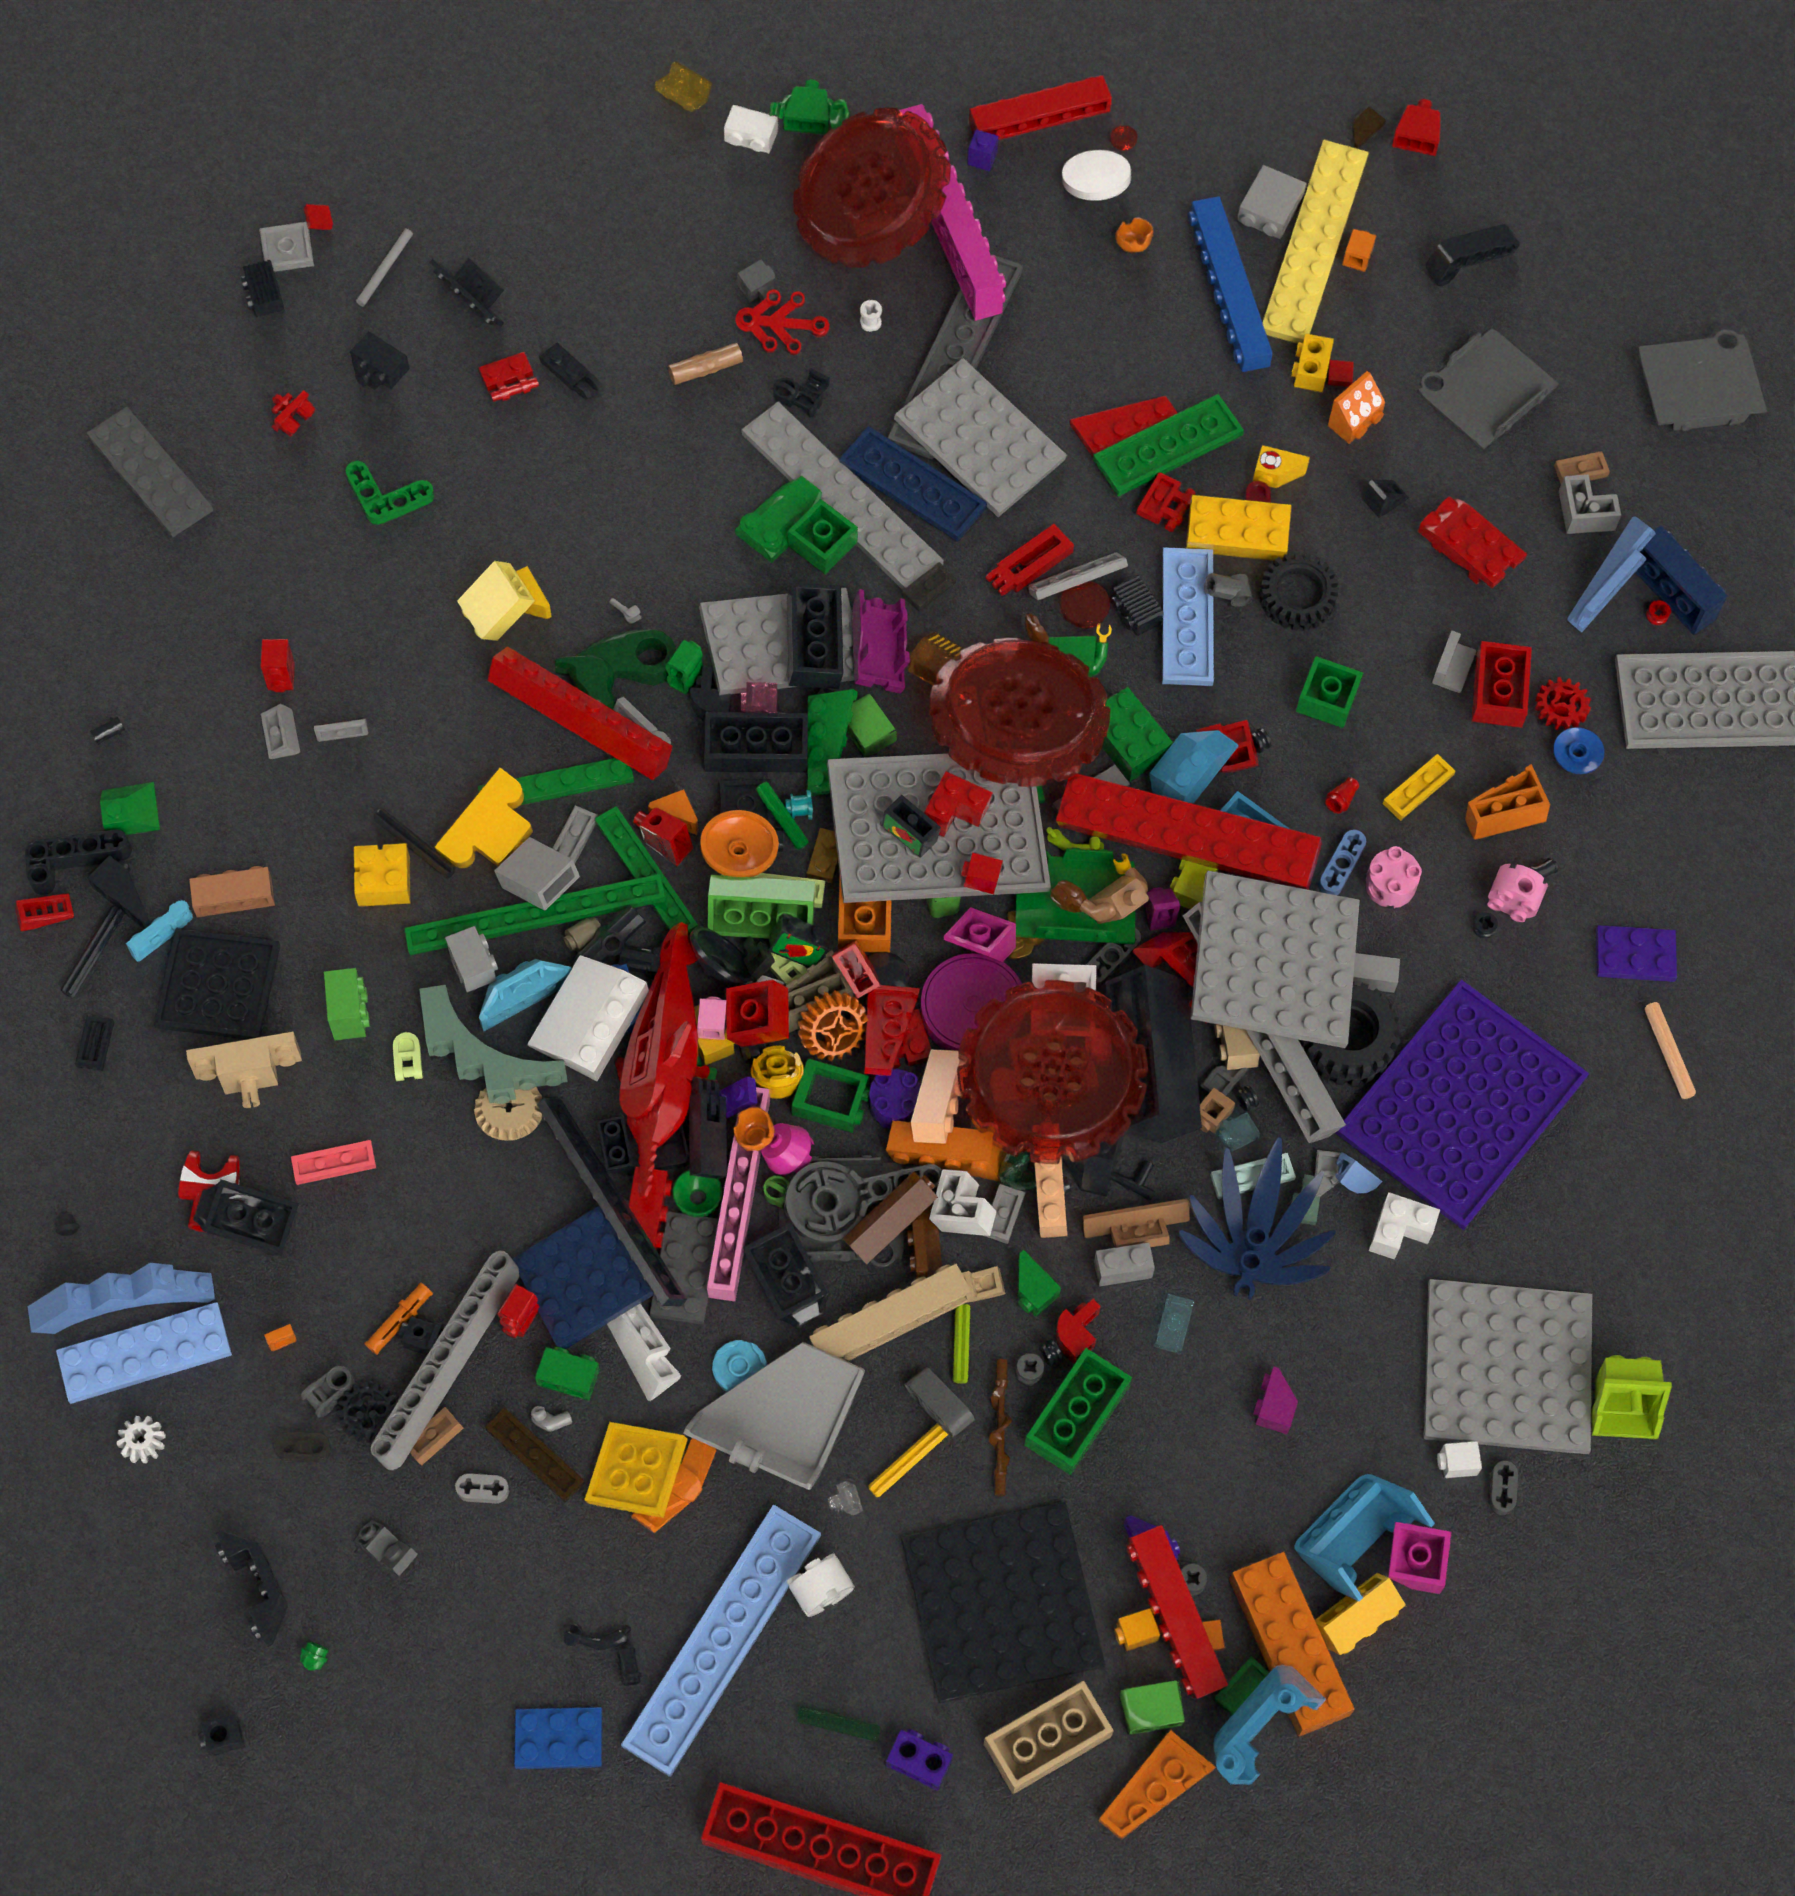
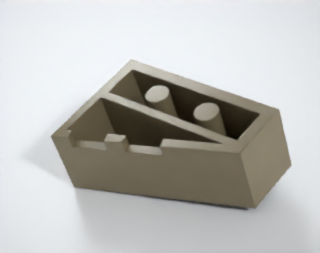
[786,950,853,1033]

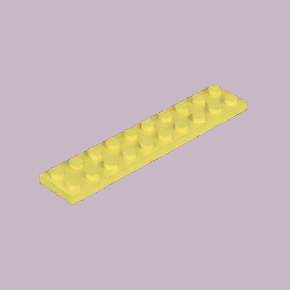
[1263,140,1369,344]

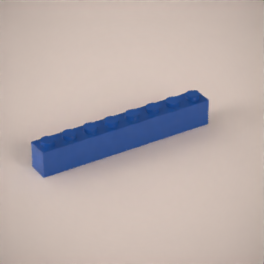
[1188,196,1273,372]

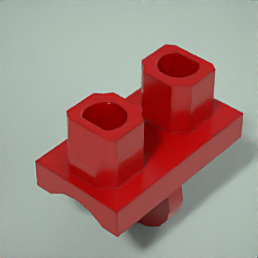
[271,390,316,436]

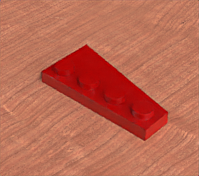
[1070,396,1178,457]

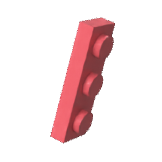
[291,1140,376,1185]

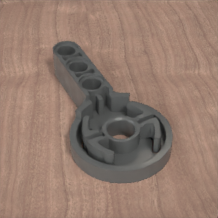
[784,1161,942,1244]

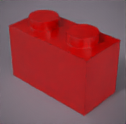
[261,639,295,692]

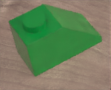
[1017,1250,1061,1317]

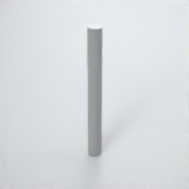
[356,229,413,307]

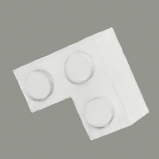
[929,1169,996,1236]
[1369,1192,1440,1259]

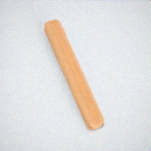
[1645,1002,1696,1099]

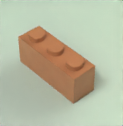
[190,866,275,917]

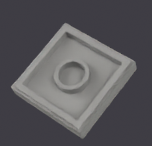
[260,222,314,272]

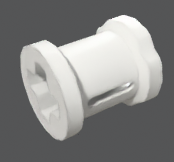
[860,300,882,332]

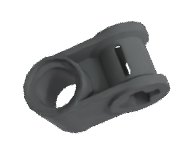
[301,1366,355,1418]

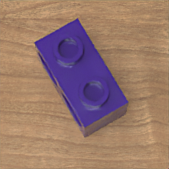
[886,1729,953,1791]

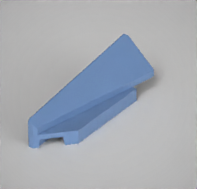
[1567,516,1656,633]

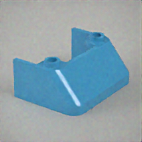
[1294,1474,1435,1602]

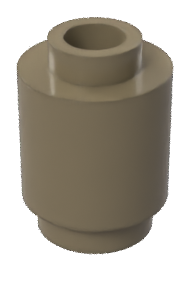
[563,917,601,953]

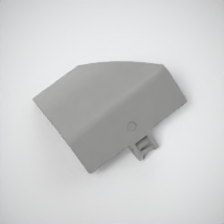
[684,1342,865,1490]

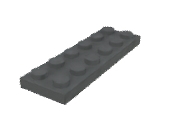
[87,407,213,538]

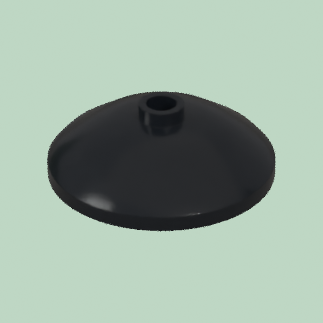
[690,927,755,986]

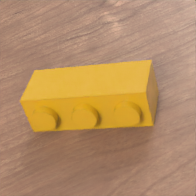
[1315,1573,1405,1655]

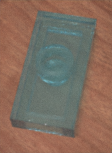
[1155,1294,1194,1354]

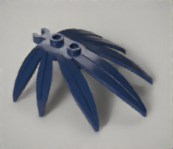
[1179,1137,1336,1300]

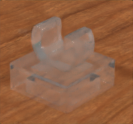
[828,1481,863,1515]

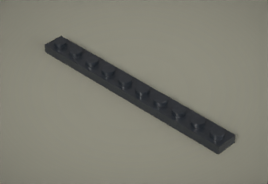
[537,1098,687,1307]

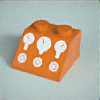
[1328,371,1385,444]

